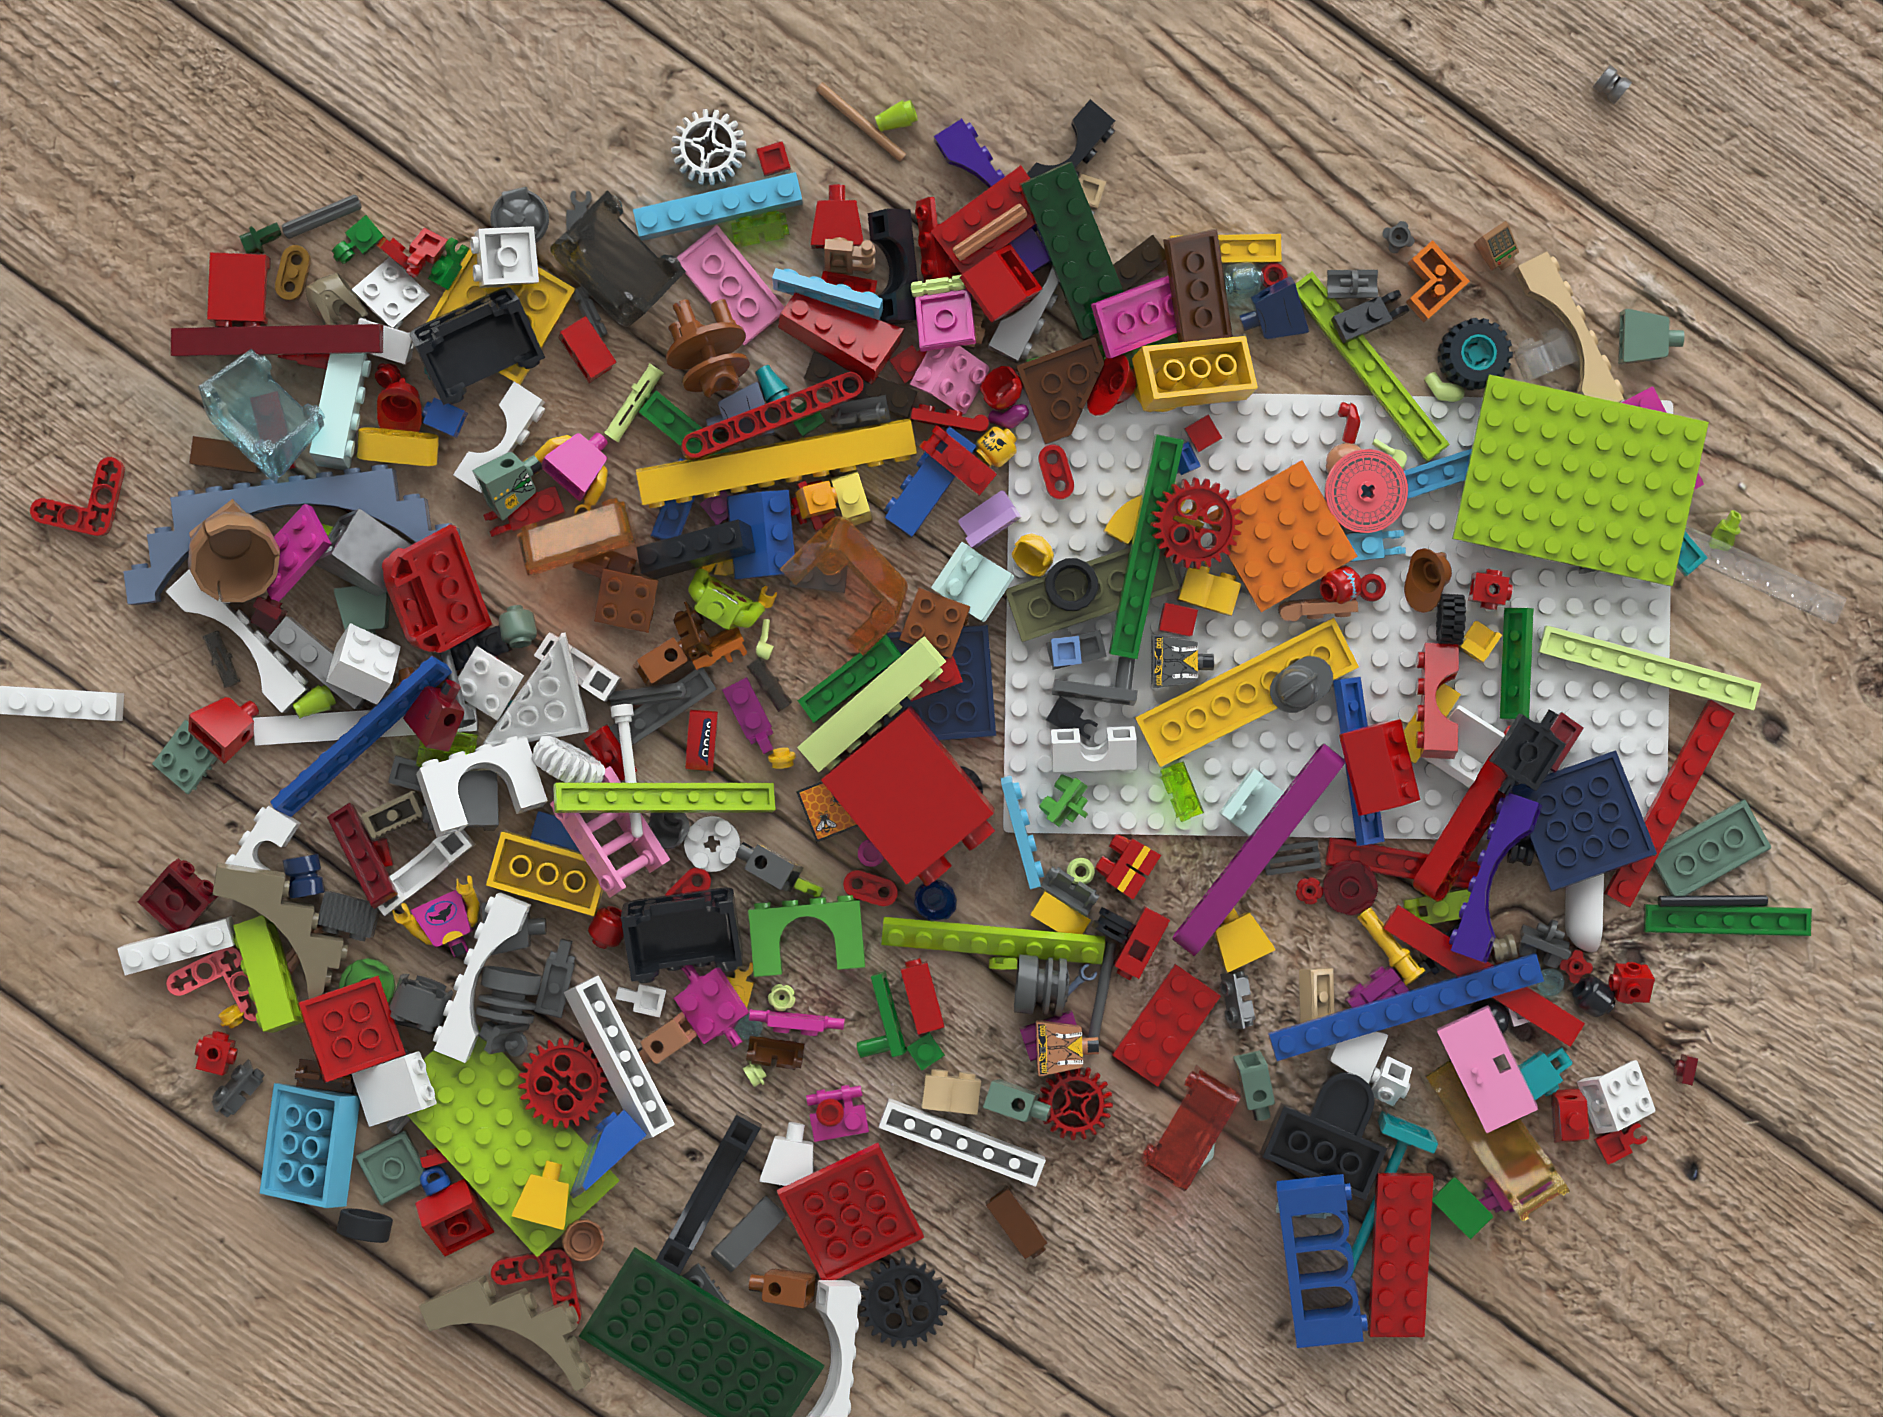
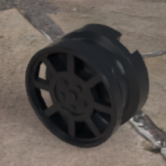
[1091,907,1136,944]

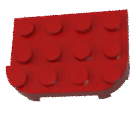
[382,524,493,653]

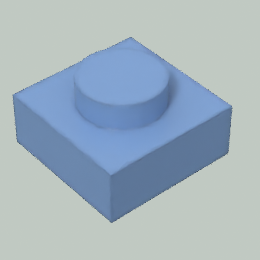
[1051,636,1082,667]

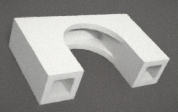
[416,736,548,837]

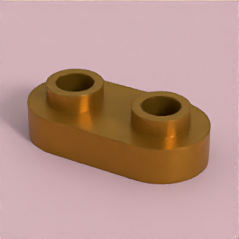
[275,245,311,301]

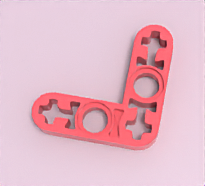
[166,946,256,1021]

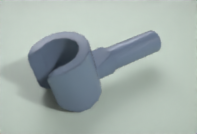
[1068,964,1097,996]

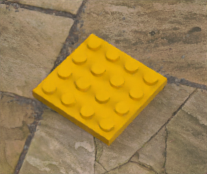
[426,247,576,385]

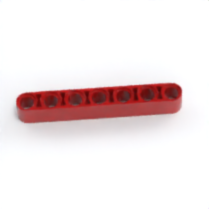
[681,372,863,460]
[1413,725,1511,902]

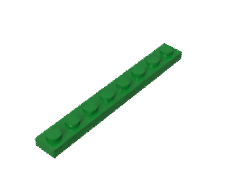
[1109,434,1184,659]

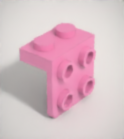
[910,346,989,414]

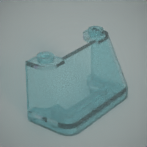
[198,349,325,481]

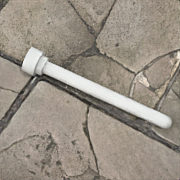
[610,704,643,838]

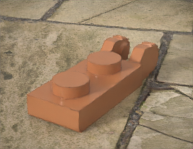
[1277,598,1358,622]

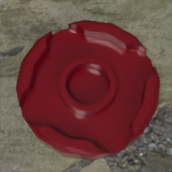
[1322,860,1378,916]

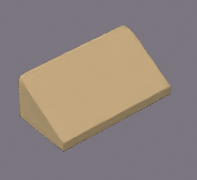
[1299,968,1334,1023]

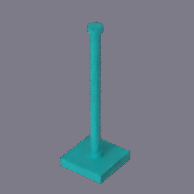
[1351,1111,1438,1277]

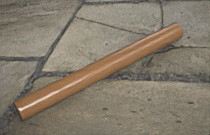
[816,82,907,162]

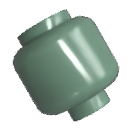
[499,605,537,648]

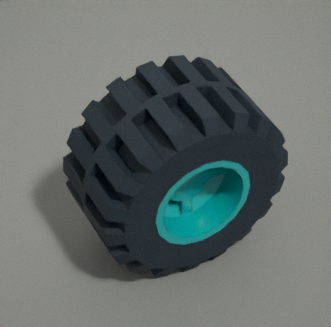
[1437,318,1513,390]

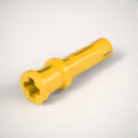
[1357,907,1426,986]

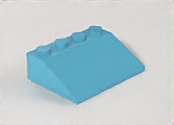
[260,1083,360,1208]

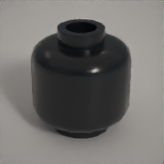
[1573,976,1615,1017]

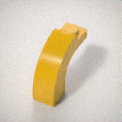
[1103,495,1204,545]

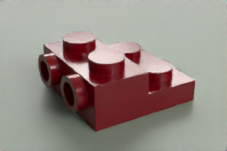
[137,858,219,933]

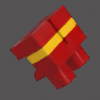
[1094,834,1161,900]

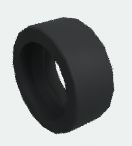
[1045,558,1098,611]
[336,1208,393,1243]

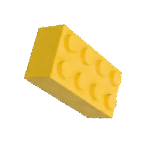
[1132,336,1258,411]
[486,831,612,916]

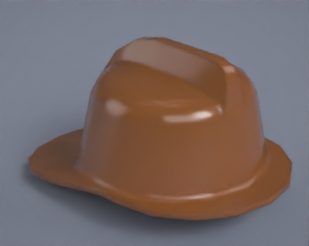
[1404,548,1452,613]

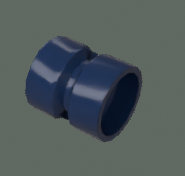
[282,854,325,899]

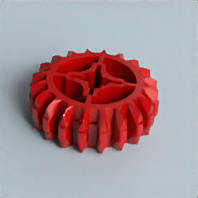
[1038,1067,1113,1141]

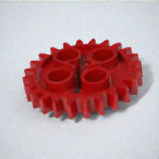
[1150,477,1243,569]
[517,1038,608,1129]

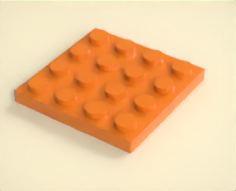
[1207,460,1358,613]

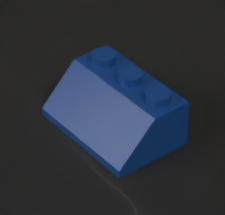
[727,490,796,580]

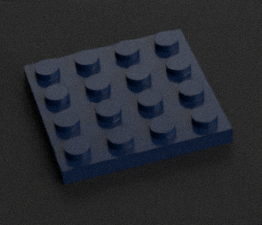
[877,625,996,740]
[1511,750,1657,892]

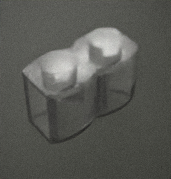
[1513,327,1580,382]

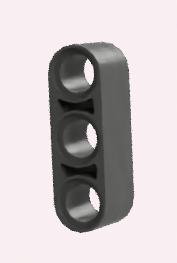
[710,1196,786,1273]

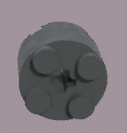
[389,974,453,1032]

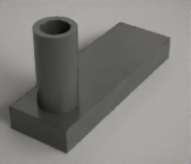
[1052,657,1138,706]

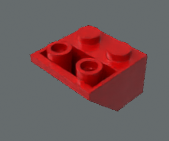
[959,244,1043,322]

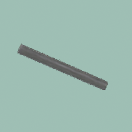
[1088,942,1117,1040]

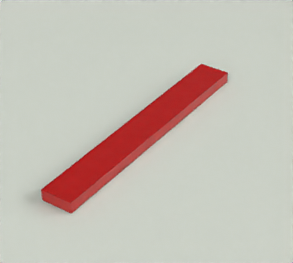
[1382,905,1585,1047]

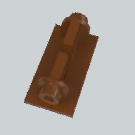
[673,602,713,659]
[746,1036,805,1070]
[295,1059,353,1093]

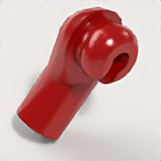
[1338,402,1361,444]

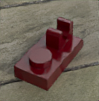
[1550,712,1584,773]

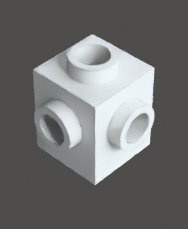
[1369,1056,1412,1106]

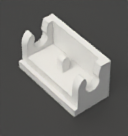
[358,318,414,364]

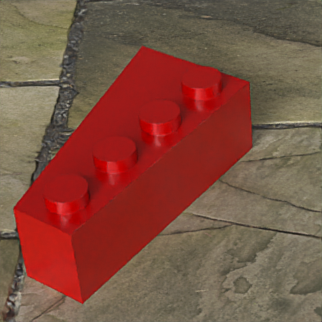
[778,292,904,384]

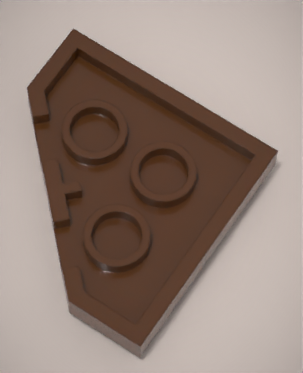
[1016,337,1104,445]

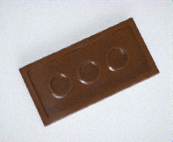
[1163,229,1233,343]

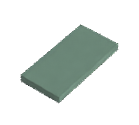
[1654,799,1772,896]

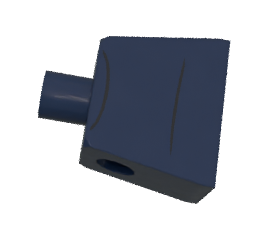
[1239,276,1309,339]

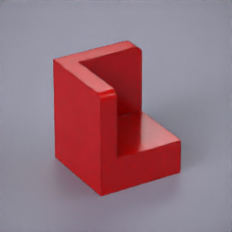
[1158,602,1198,637]

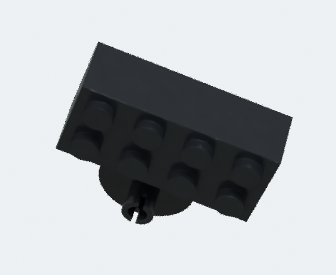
[1260,1072,1387,1200]

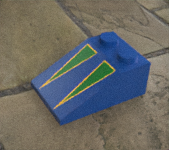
[570,1110,647,1199]

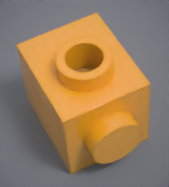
[795,481,838,519]

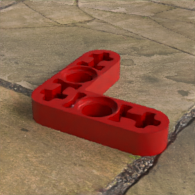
[30,457,125,536]
[491,1247,582,1324]

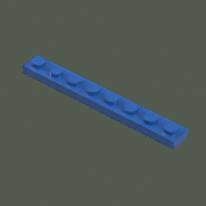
[270,656,452,817]

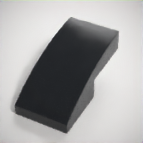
[450,625,513,671]

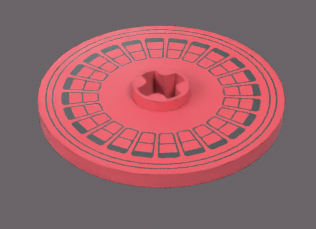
[1325,449,1408,533]

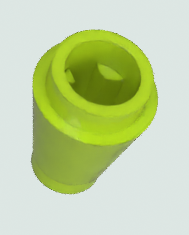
[875,100,918,132]
[292,685,336,719]

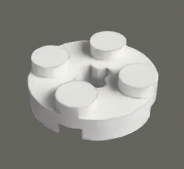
[684,816,740,872]

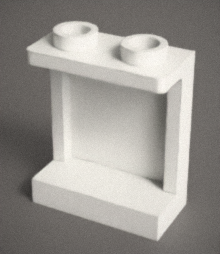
[352,1051,437,1127]

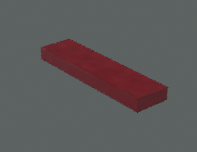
[327,803,398,909]

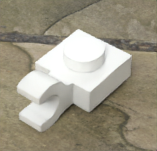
[616,983,666,1018]

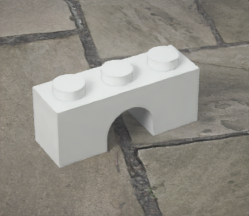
[534,632,622,702]
[1051,726,1137,774]
[225,805,301,870]

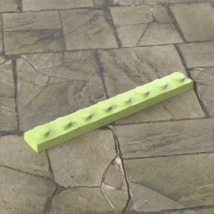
[1538,625,1761,710]

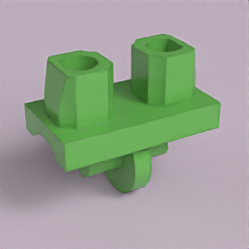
[1039,774,1088,828]

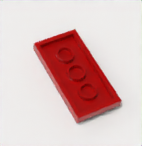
[931,165,1035,275]
[1112,964,1221,1087]

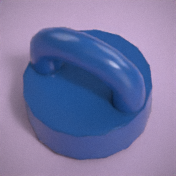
[420,1166,451,1196]

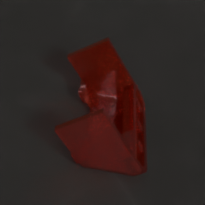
[1141,1065,1241,1192]

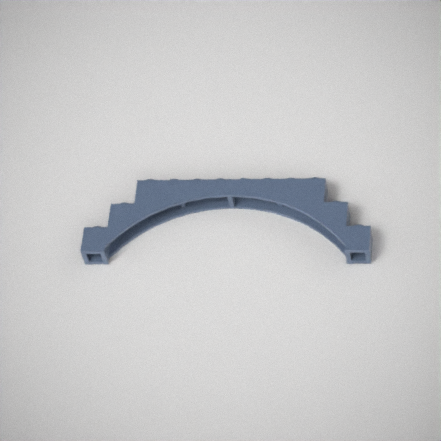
[123,464,461,605]

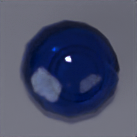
[914,879,957,921]

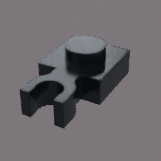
[1046,696,1098,740]

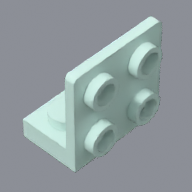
[931,542,1014,622]
[1219,768,1284,836]

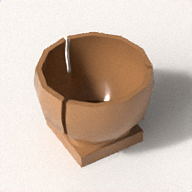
[188,499,280,603]

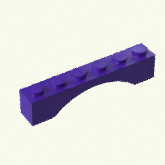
[934,119,1051,274]
[1449,793,1543,963]

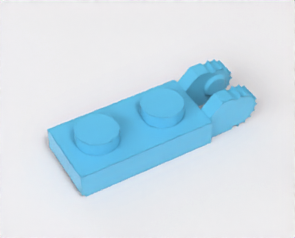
[1345,530,1406,562]

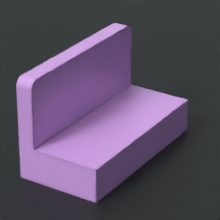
[958,491,1021,548]

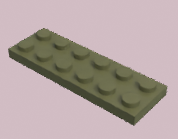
[1005,547,1181,642]

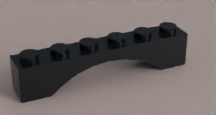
[656,1111,762,1275]

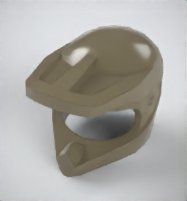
[306,273,369,325]

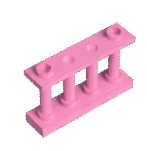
[550,766,670,898]

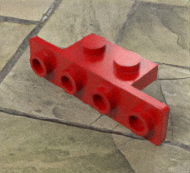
[915,197,961,295]

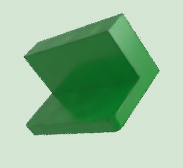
[1432,1177,1493,1240]

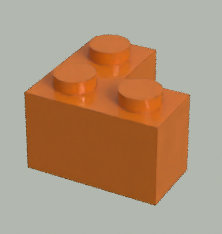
[1406,240,1470,322]

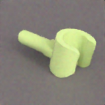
[1372,438,1407,469]
[756,619,774,660]

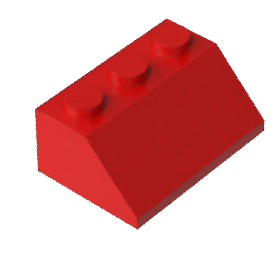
[1339,719,1421,816]

